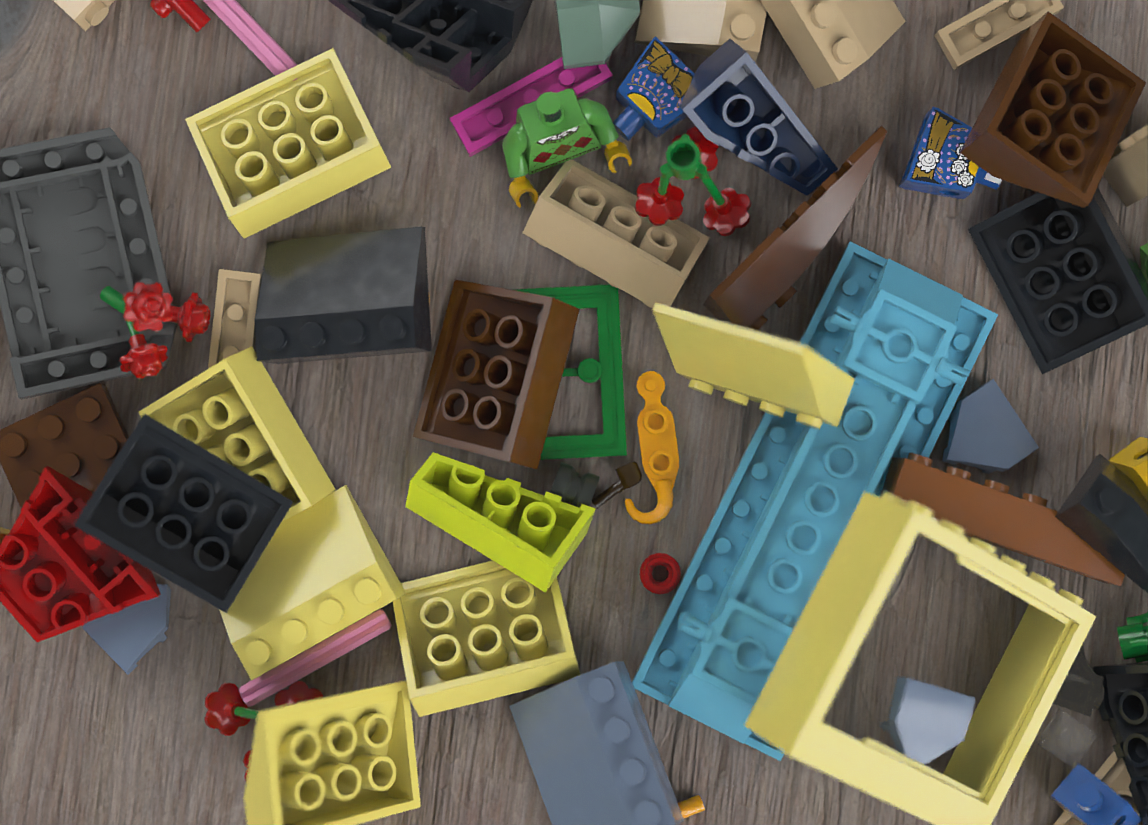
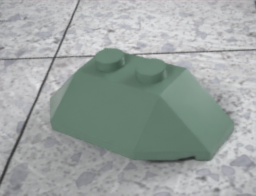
[555,0,640,69]

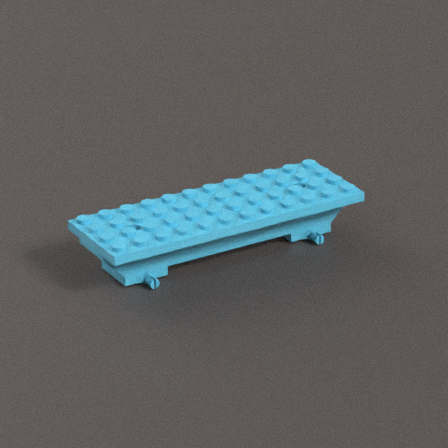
[632,241,998,761]

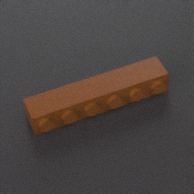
[880,452,1125,586]

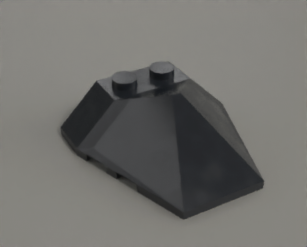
[328,0,533,92]

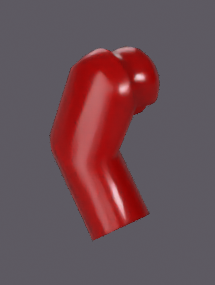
[150,0,211,33]

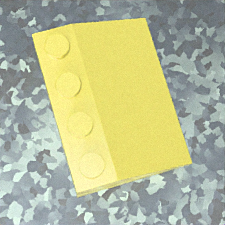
[185,48,392,239]
[653,303,855,429]
[138,347,336,522]
[220,485,407,681]
[392,560,581,717]
[244,681,421,825]

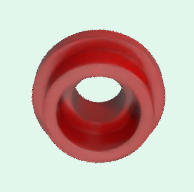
[639,553,681,594]

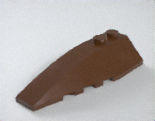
[703,126,887,331]

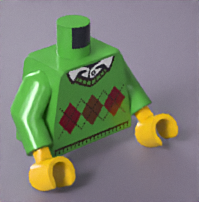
[502,89,632,208]

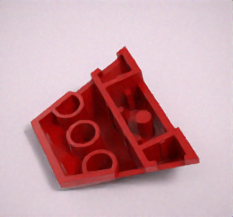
[0,466,161,643]

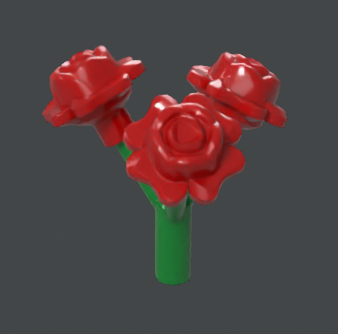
[100,282,211,379]

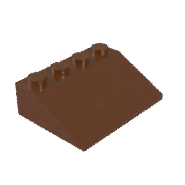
[960,11,1146,208]
[413,279,580,469]

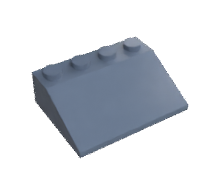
[509,661,684,825]

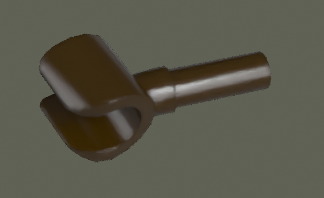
[592,461,642,509]

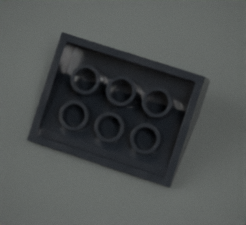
[968,187,1148,374]
[255,226,432,364]
[74,414,293,613]

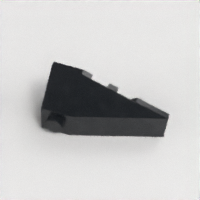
[1055,454,1148,593]
[1093,662,1148,825]

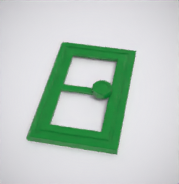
[514,284,627,460]

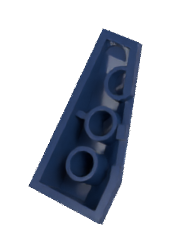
[679,39,838,196]

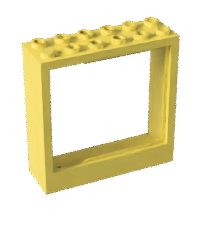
[744,491,1096,825]

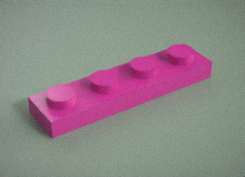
[449,57,613,157]

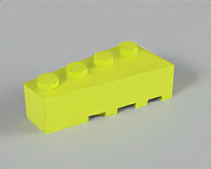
[405,452,596,593]

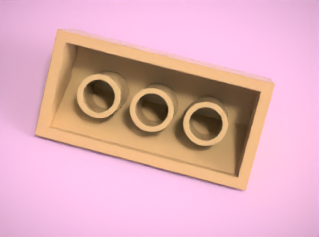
[523,159,710,308]

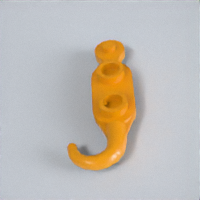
[625,371,679,524]

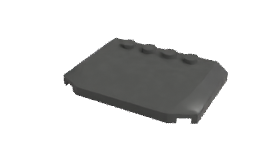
[0,127,178,400]

